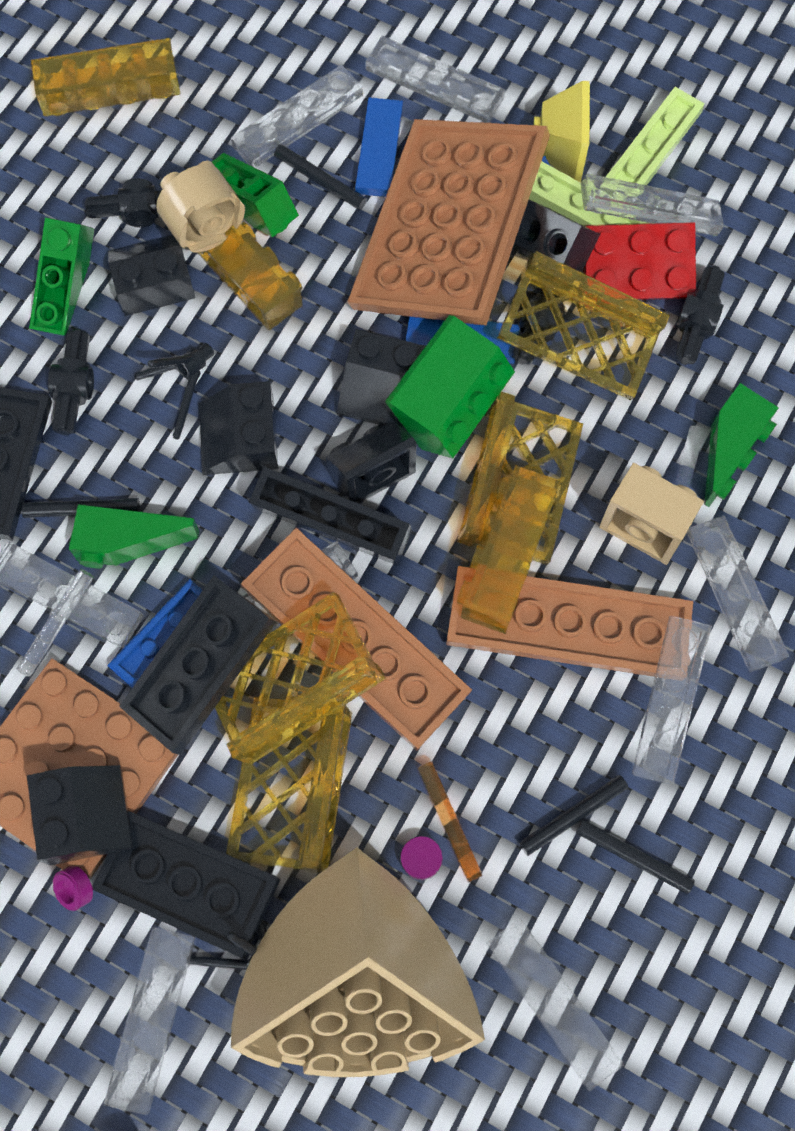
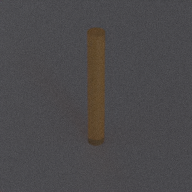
[418,762,483,883]

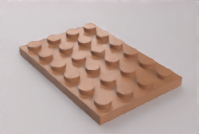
[348,119,550,325]

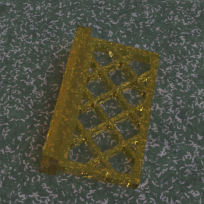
[497,251,670,400]
[457,392,583,565]
[215,592,386,764]
[226,697,353,873]

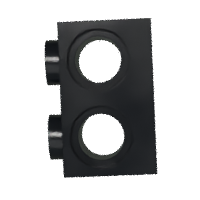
[514,200,600,276]

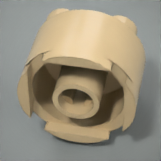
[156,161,245,253]

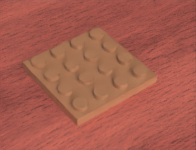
[0,658,178,880]

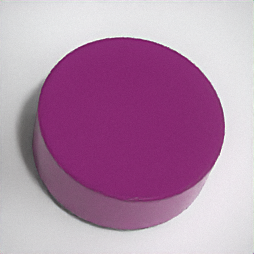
[401,836,442,880]
[53,865,93,911]

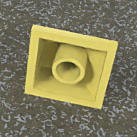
[533,81,590,183]

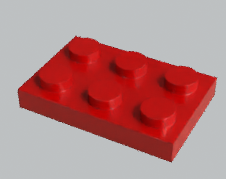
[584,222,696,302]

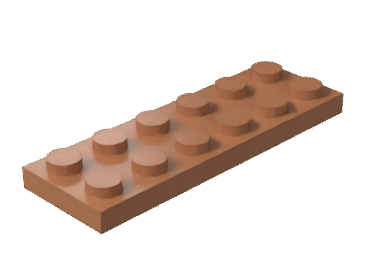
[241,528,472,751]
[446,566,693,681]

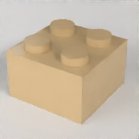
[599,462,704,565]

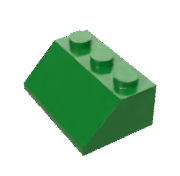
[385,315,515,459]

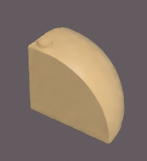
[231,848,485,1077]

